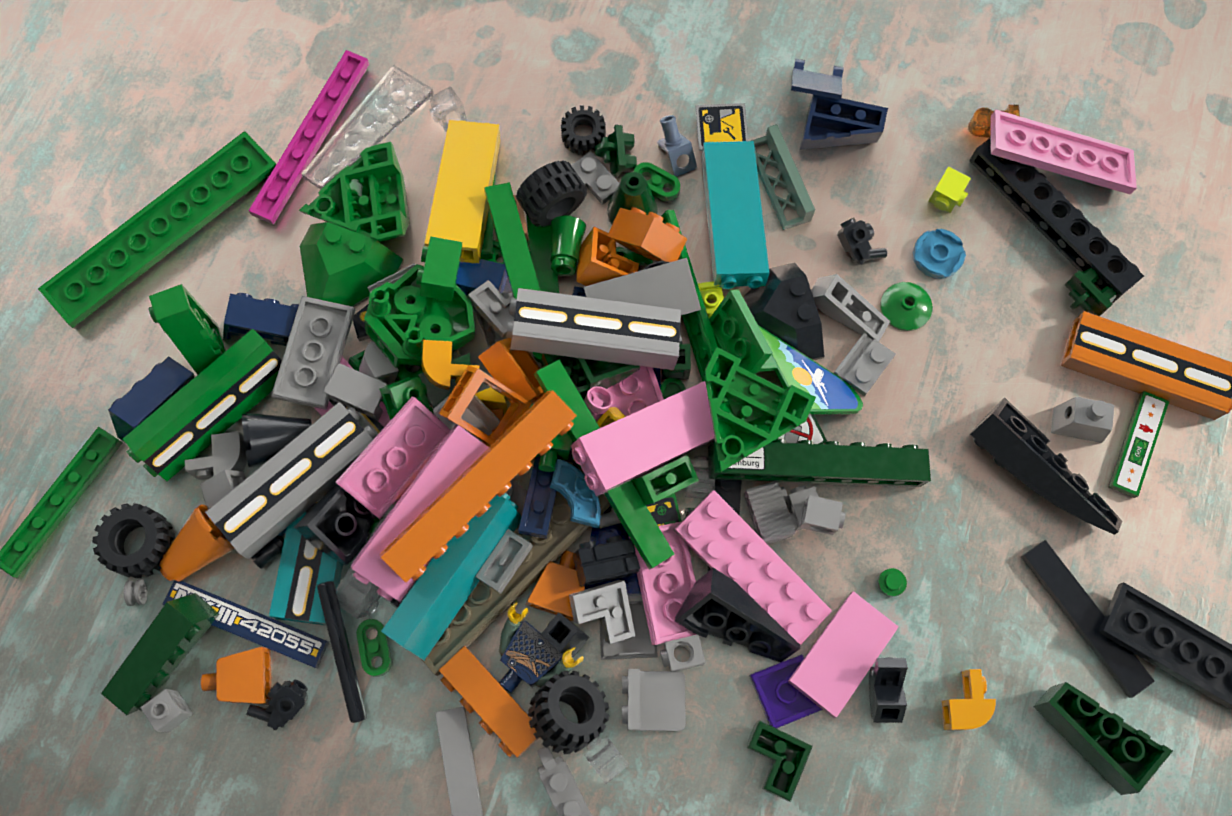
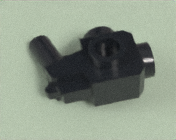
[837,218,887,265]
[246,679,308,730]

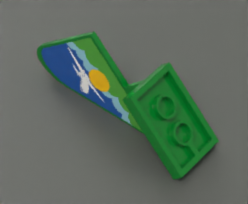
[709,290,863,415]

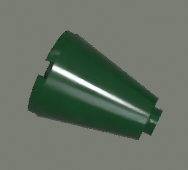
[607,172,658,225]

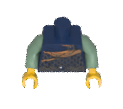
[499,602,584,693]

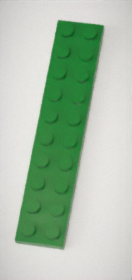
[38,131,276,328]

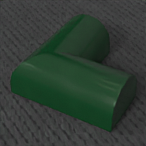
[747,720,813,802]

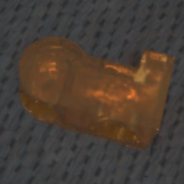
[968,105,1020,138]

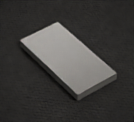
[584,258,701,315]
[271,296,355,410]

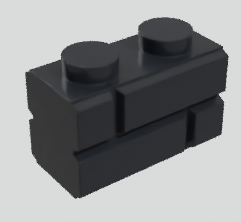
[573,535,640,587]

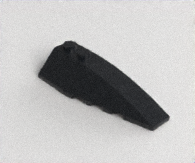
[970,397,1122,535]

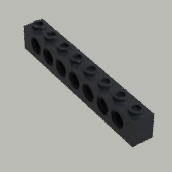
[969,137,1144,303]

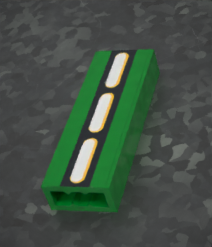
[123,329,282,481]

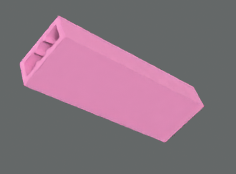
[571,381,715,497]
[351,424,489,602]

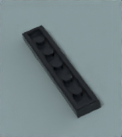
[1021,540,1155,698]

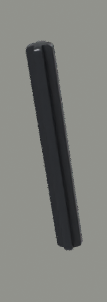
[317,581,367,723]

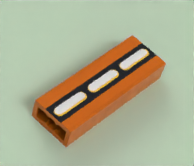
[1061,311,1232,420]

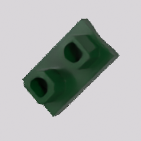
[595,124,637,178]
[1065,268,1117,316]

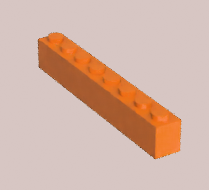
[379,390,576,583]

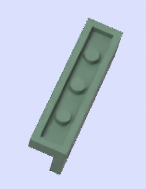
[751,124,815,230]

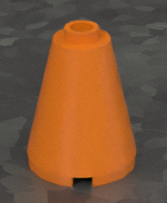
[160,504,235,581]

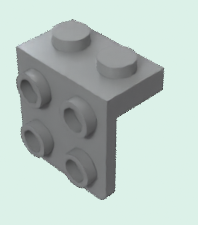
[622,669,685,731]

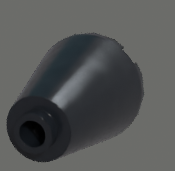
[242,413,312,467]

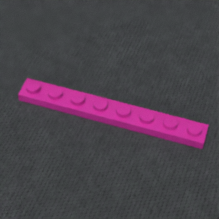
[248,50,369,225]

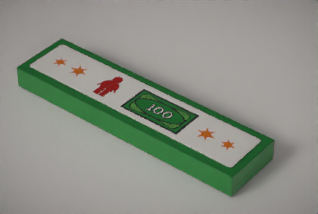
[1109,391,1170,498]

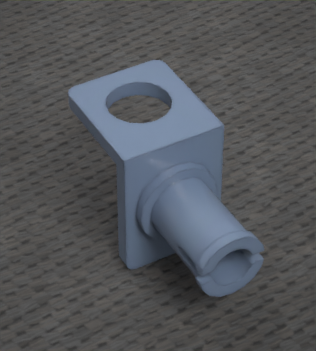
[657,115,697,177]

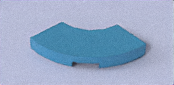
[550,459,601,528]

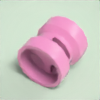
[584,386,613,422]

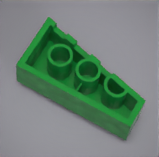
[148,284,226,375]

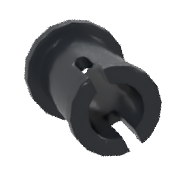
[251,534,284,569]

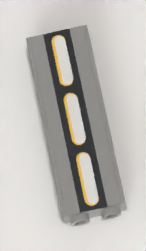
[506,288,681,370]
[205,402,377,559]

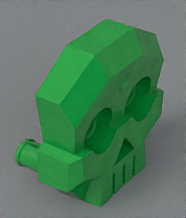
[364,264,475,368]

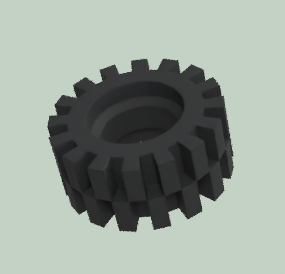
[561,105,606,155]

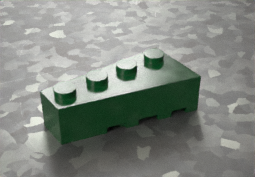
[101,593,220,716]
[1033,682,1173,795]

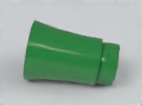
[550,216,586,276]

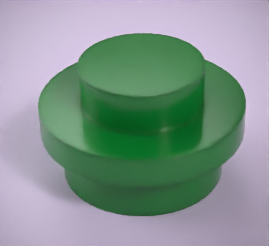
[878,568,907,597]

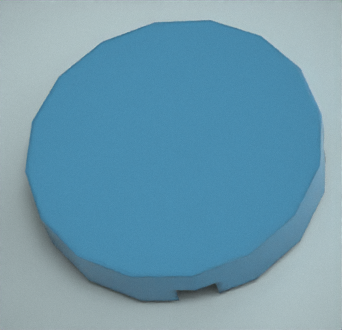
[913,229,966,279]

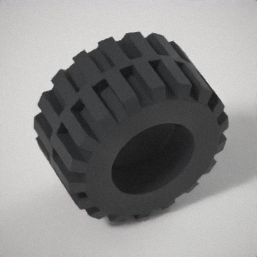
[516,160,587,227]
[92,503,175,578]
[528,671,609,754]

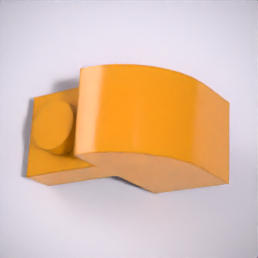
[421,340,480,390]
[941,669,996,730]

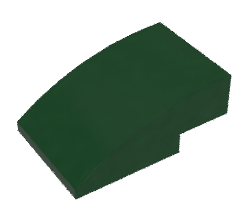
[541,353,640,400]

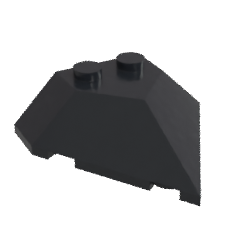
[743,263,825,360]

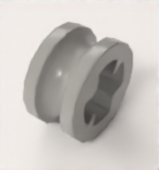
[124,579,147,606]

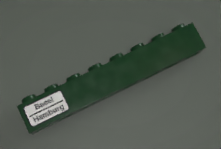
[708,439,931,487]

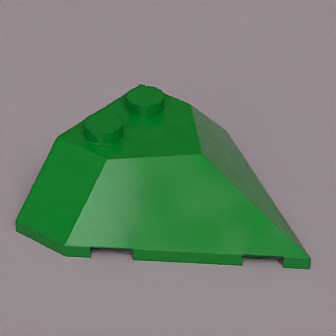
[299,141,410,241]
[300,222,404,307]
[704,347,816,472]

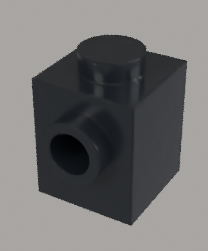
[541,612,590,658]

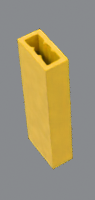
[424,120,501,263]

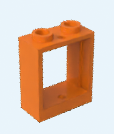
[478,338,545,404]
[439,365,532,446]

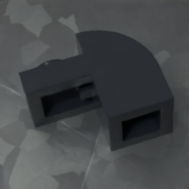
[869,657,908,723]

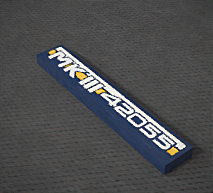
[162,580,329,668]

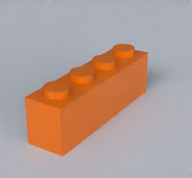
[439,646,540,758]

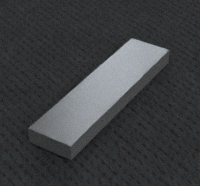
[435,706,483,816]

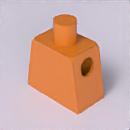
[525,551,585,622]
[201,647,272,705]

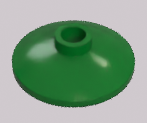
[880,282,933,331]

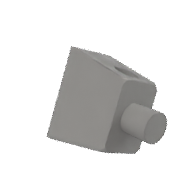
[1051,397,1114,443]

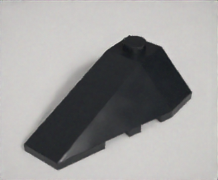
[294,484,377,565]
[675,567,800,662]

